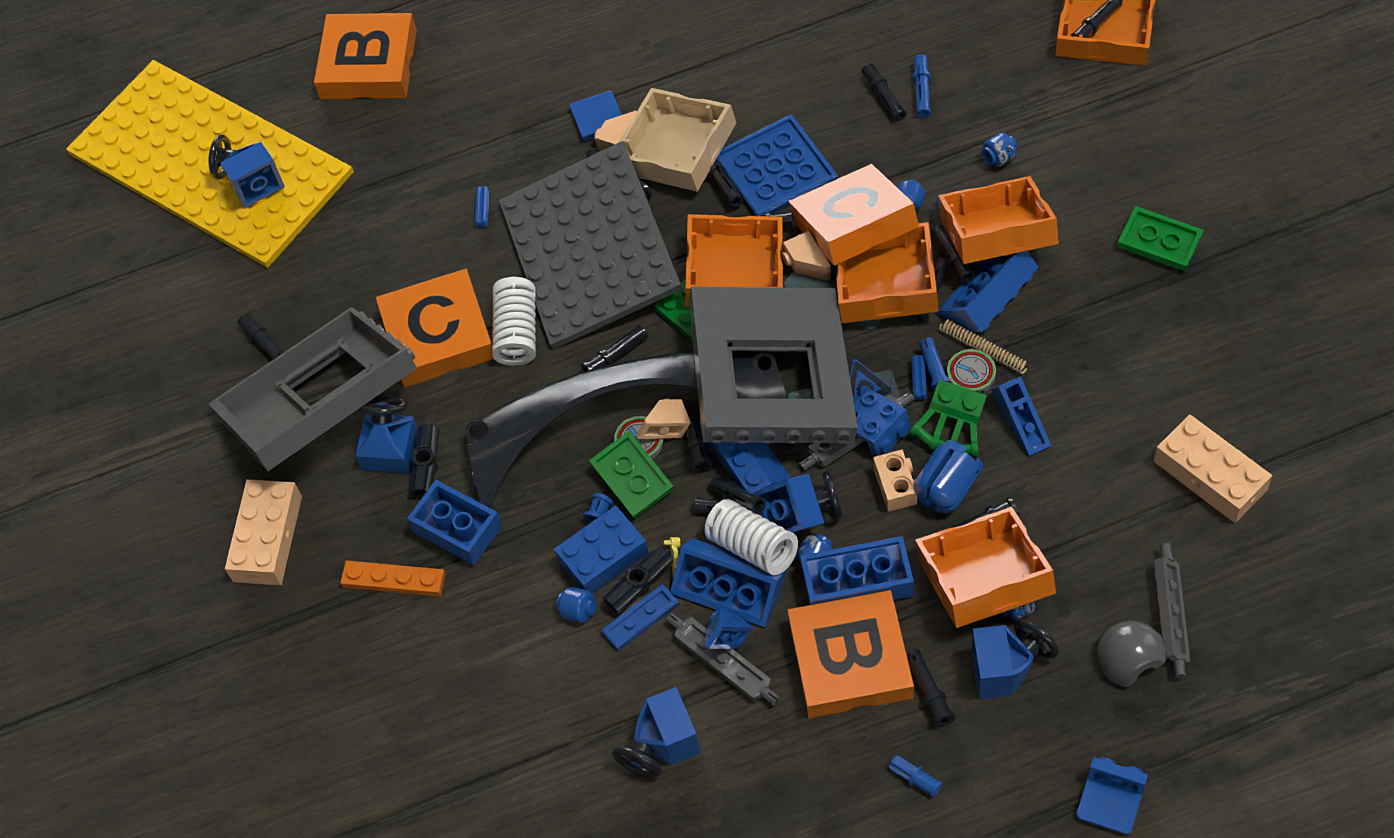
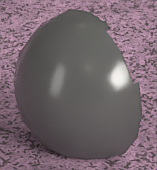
[1097,620,1166,687]

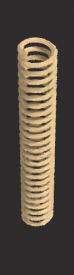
[939,319,1027,374]

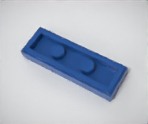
[602,584,679,652]

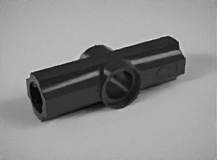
[409,424,440,499]
[602,546,673,615]

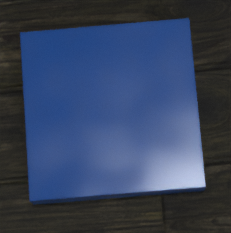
[569,90,622,142]

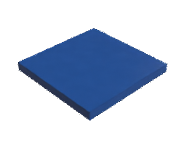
[716,114,838,216]

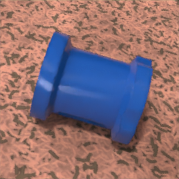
[583,493,613,523]

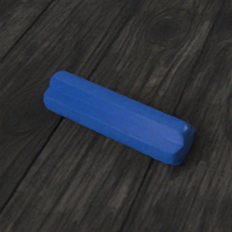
[475,186,489,228]
[911,355,927,401]

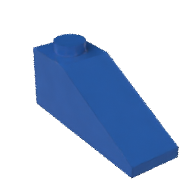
[991,377,1052,456]
[705,609,753,649]

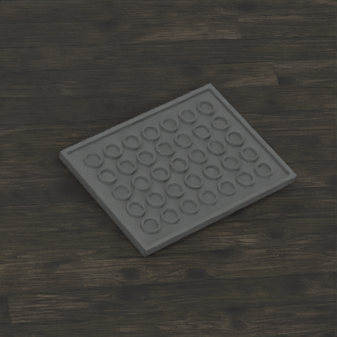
[499,141,683,349]

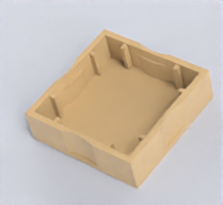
[618,88,736,192]

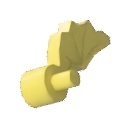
[663,537,680,578]

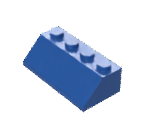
[937,251,1038,333]
[699,420,791,494]
[800,536,914,605]
[670,538,787,627]

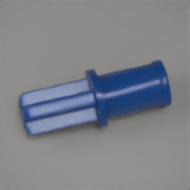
[889,755,942,798]

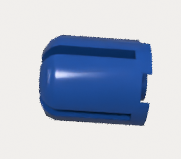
[913,440,984,514]

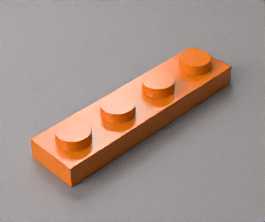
[340,561,446,597]

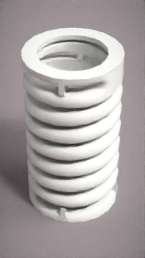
[492,277,536,366]
[705,499,798,575]

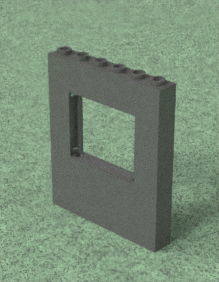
[689,286,858,444]
[209,307,417,471]

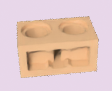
[873,450,917,512]

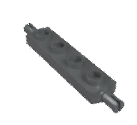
[799,391,915,472]
[1154,543,1190,679]
[666,613,780,706]

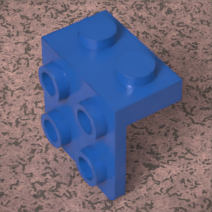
[854,389,911,457]
[1077,757,1148,835]

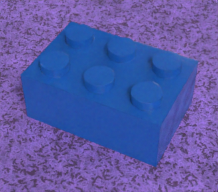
[407,480,502,565]
[554,505,649,594]

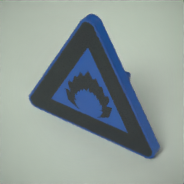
[849,359,892,402]

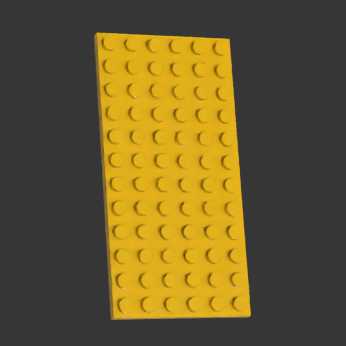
[66,60,354,268]

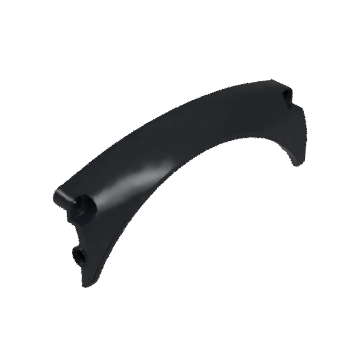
[465,351,791,509]

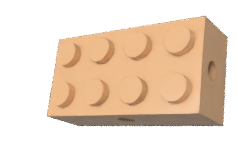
[1154,414,1272,523]
[225,480,302,586]

